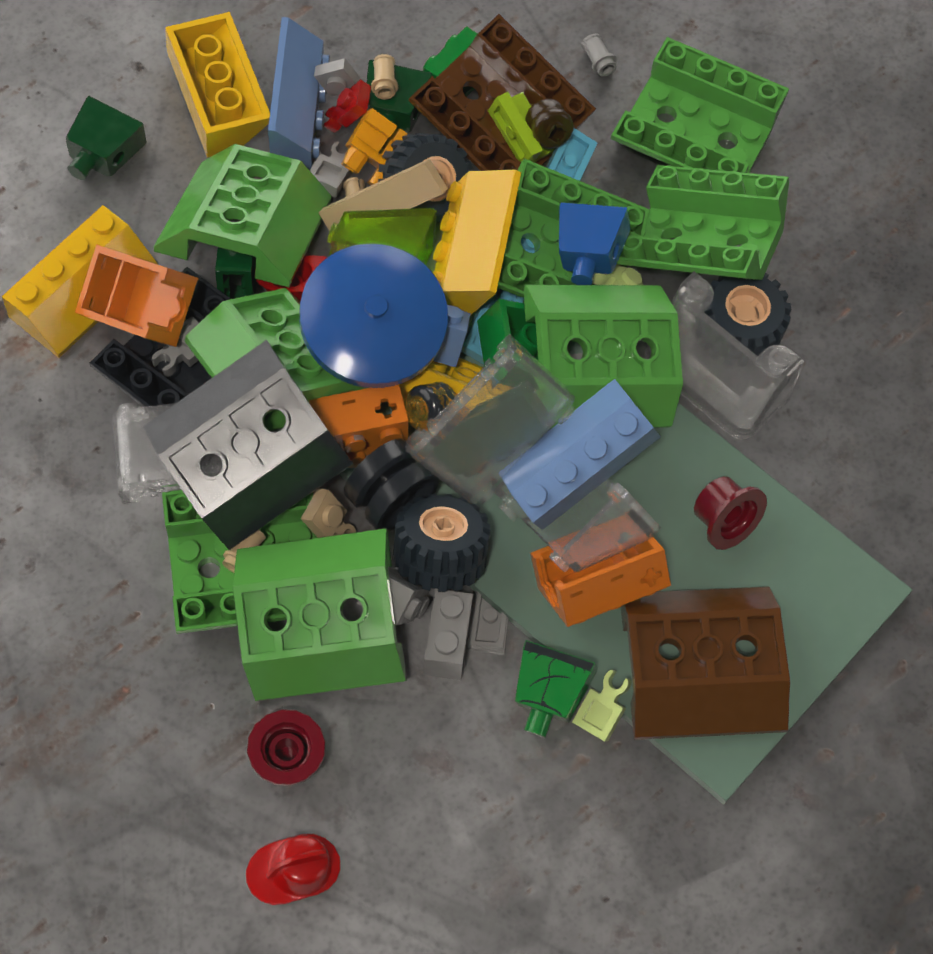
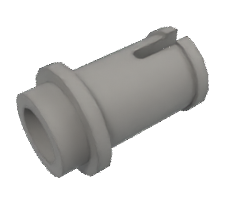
[581,33,617,77]

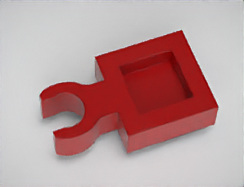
[323,79,371,133]

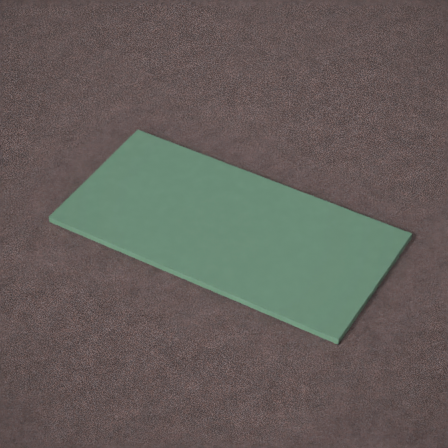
[334,300,913,805]

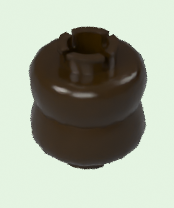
[525,98,573,149]

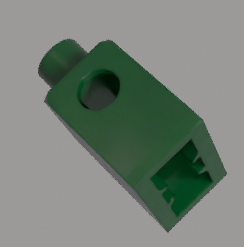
[366,60,432,142]
[66,96,147,180]
[215,247,256,299]

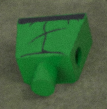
[515,640,598,738]

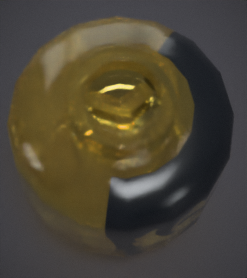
[405,382,460,433]

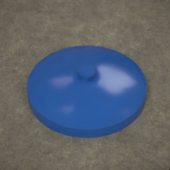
[299,244,448,388]

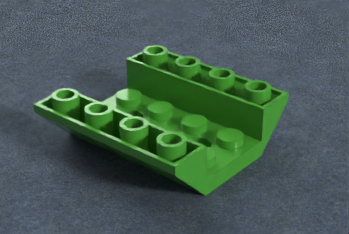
[611,37,789,173]
[154,144,332,287]
[497,158,650,298]
[617,165,789,280]
[523,285,683,430]
[185,288,366,431]
[162,490,318,634]
[233,529,407,701]

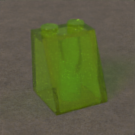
[327,208,437,266]

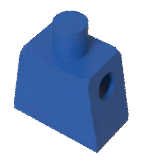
[559,203,631,285]

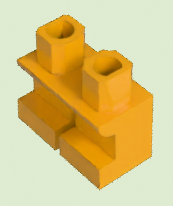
[341,108,408,186]

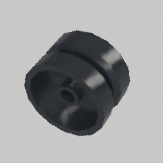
[343,438,440,532]

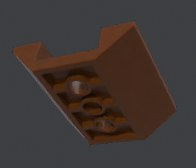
[408,14,596,171]
[621,587,790,740]

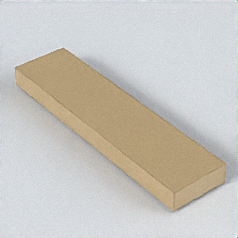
[318,158,448,242]

